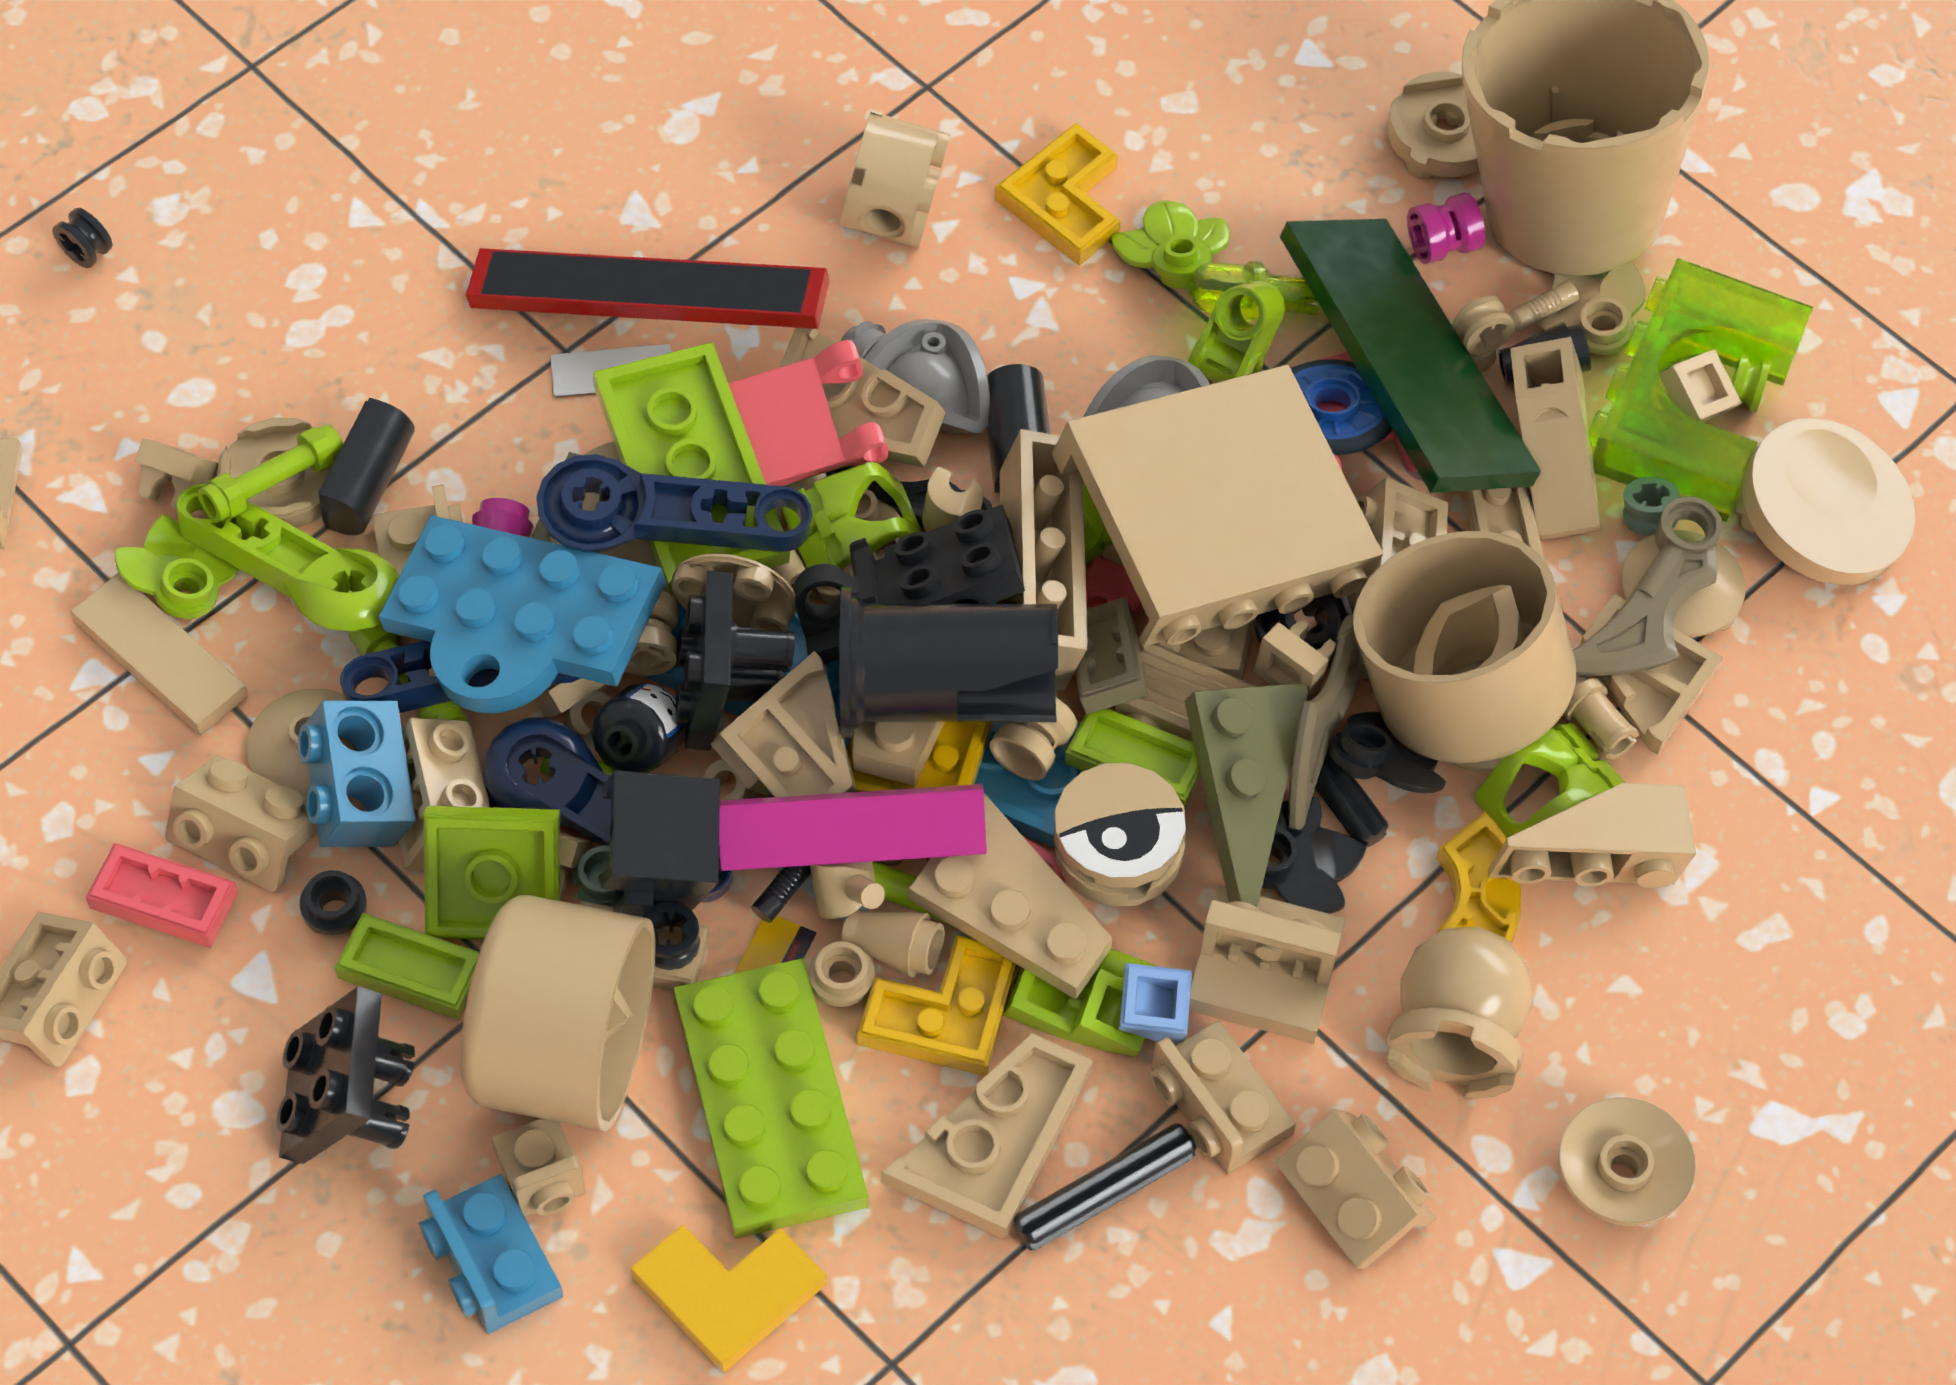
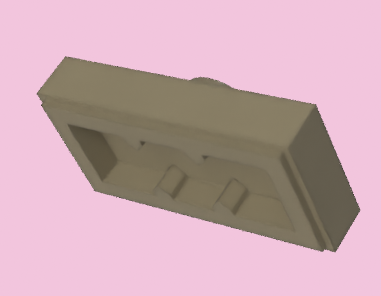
[1075,597,1148,714]

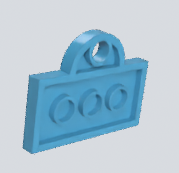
[379,515,666,713]

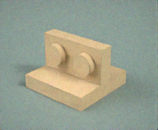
[1189,885,1346,1044]

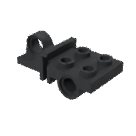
[794,504,1025,664]

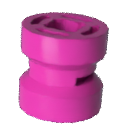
[1407,192,1485,264]

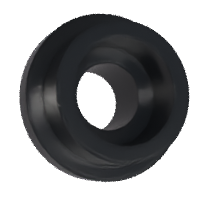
[299,870,367,935]

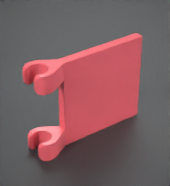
[728,340,888,486]

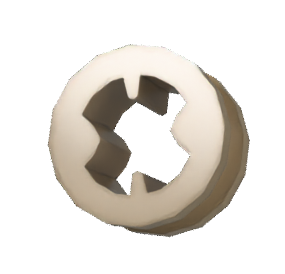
[1453,296,1515,355]

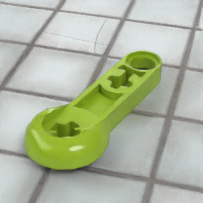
[176,484,399,631]

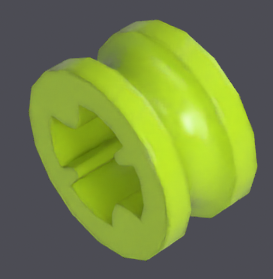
[1732,353,1771,413]

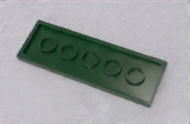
[1279,219,1541,493]

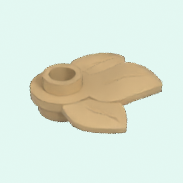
[1536,261,1646,355]

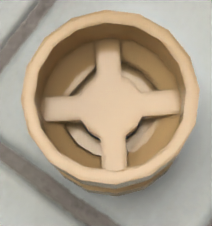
[624,591,679,676]
[990,698,1077,781]

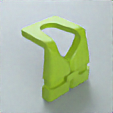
[780,462,922,587]
[1474,723,1626,838]

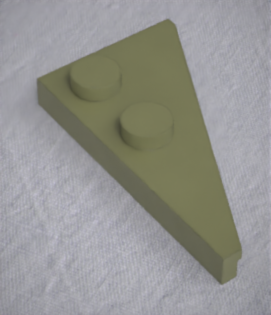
[1184,683,1308,907]

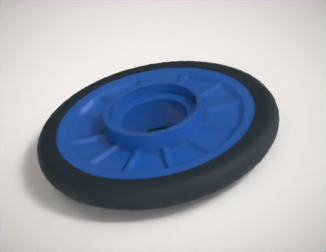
[1291,359,1393,455]

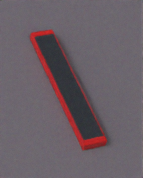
[465,248,830,329]

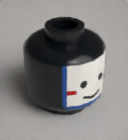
[591,683,686,773]

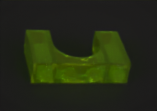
[1588,258,1814,522]

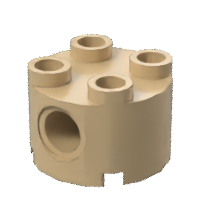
[839,112,951,248]

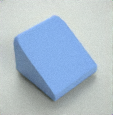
[1119,963,1192,1045]

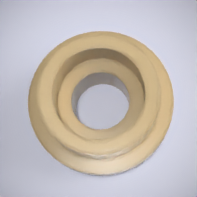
[808,941,875,1007]

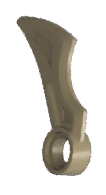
[1573,497,1723,676]
[1288,614,1370,830]

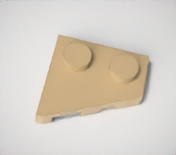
[1580,593,1723,755]
[719,651,857,797]

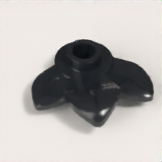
[1329,712,1446,794]
[1262,797,1366,914]

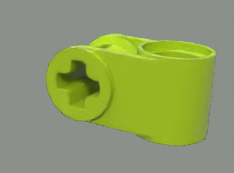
[1188,280,1285,383]

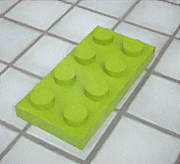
[593,342,790,594]
[674,958,869,1239]

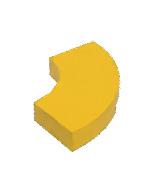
[1436,812,1521,943]

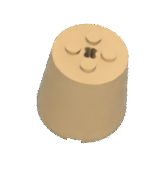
[1462,0,1709,276]

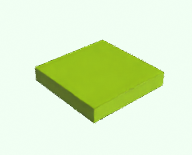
[423,806,560,939]

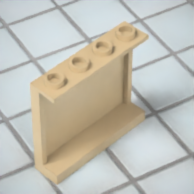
[1051,364,1383,647]

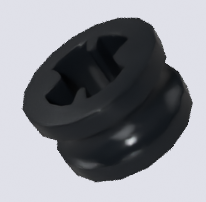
[52,207,113,268]
[643,902,700,970]

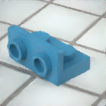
[419,1174,563,1334]

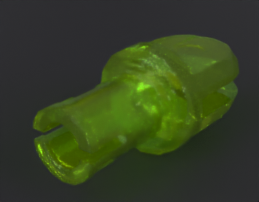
[1189,261,1320,321]

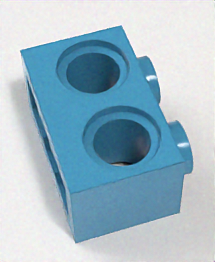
[298,701,416,847]

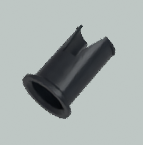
[839,587,1058,739]

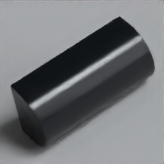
[987,364,1050,493]
[318,397,415,535]

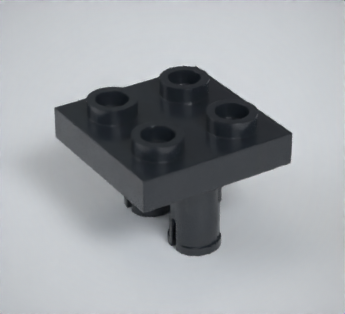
[675,571,795,751]
[276,986,415,1164]

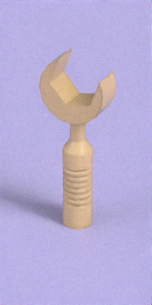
[1451,280,1579,372]

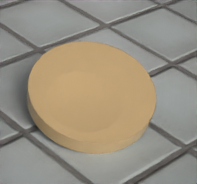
[1741,418,1915,585]

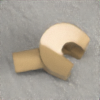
[922,467,984,532]
[809,861,885,919]

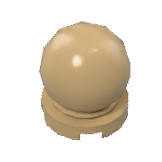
[1386,927,1533,1099]

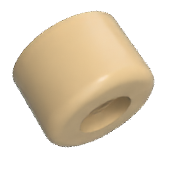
[1353,531,1576,764]
[461,895,655,1131]

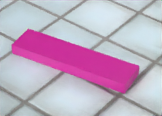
[719,784,987,871]

